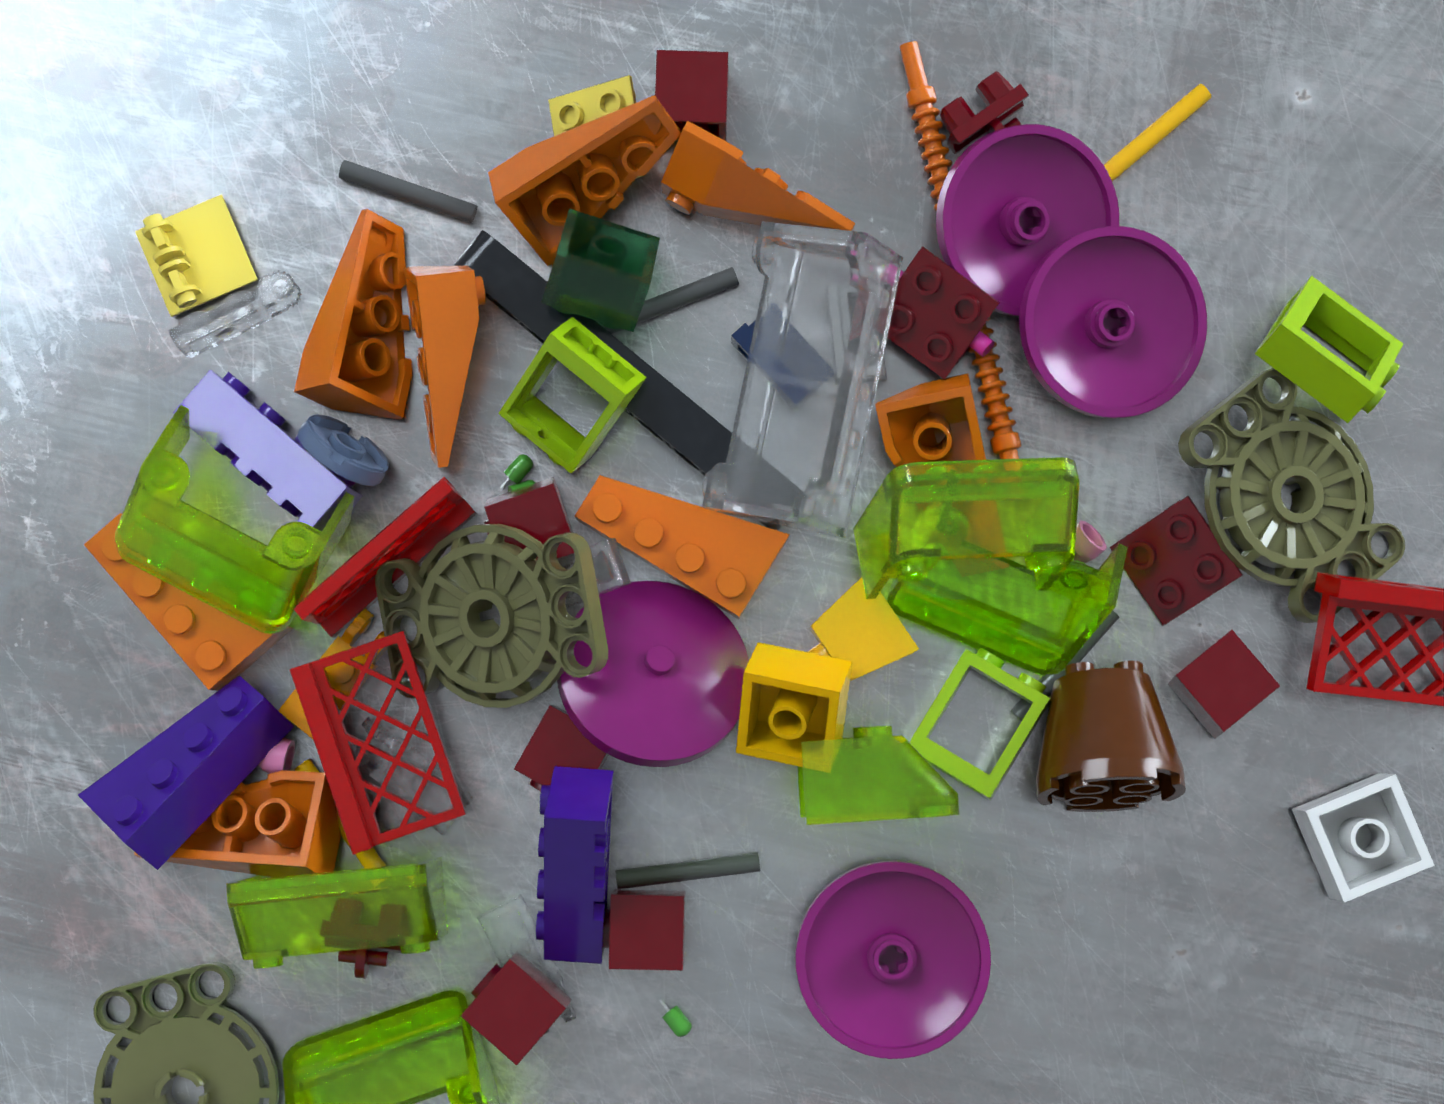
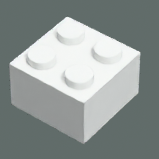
[1292,773,1435,903]

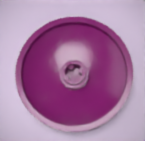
[936,124,1120,317]
[1019,226,1207,418]
[557,581,749,767]
[795,861,991,1059]

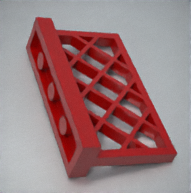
[293,477,477,638]
[1306,572,1444,706]
[289,631,467,855]

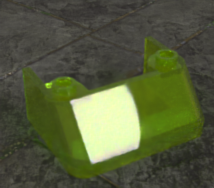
[115,405,355,634]
[853,457,1080,599]
[887,471,1128,675]
[797,726,960,825]
[226,856,448,969]
[282,990,500,1104]

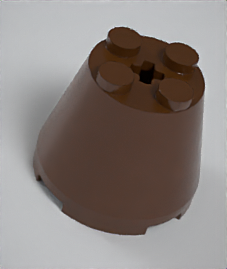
[1036,661,1186,812]

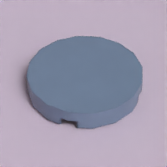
[298,414,389,486]

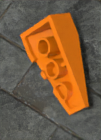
[488,95,681,266]
[661,121,855,241]
[294,209,412,419]
[404,266,485,468]
[875,373,1008,577]
[134,770,341,883]

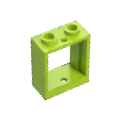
[1255,275,1403,423]
[498,317,647,474]
[906,648,1050,801]

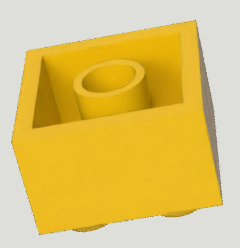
[736,642,852,773]

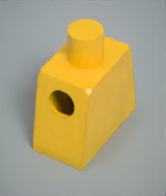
[807,573,919,681]

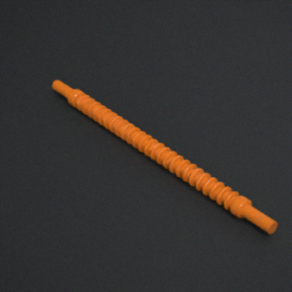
[900,41,1028,500]

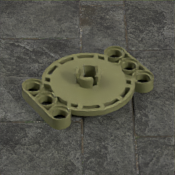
[1178,368,1405,623]
[375,524,608,708]
[93,961,280,1104]

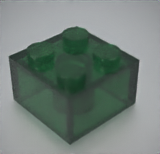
[541,208,660,332]

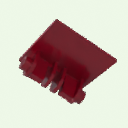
[868,246,1000,380]
[1109,496,1243,626]

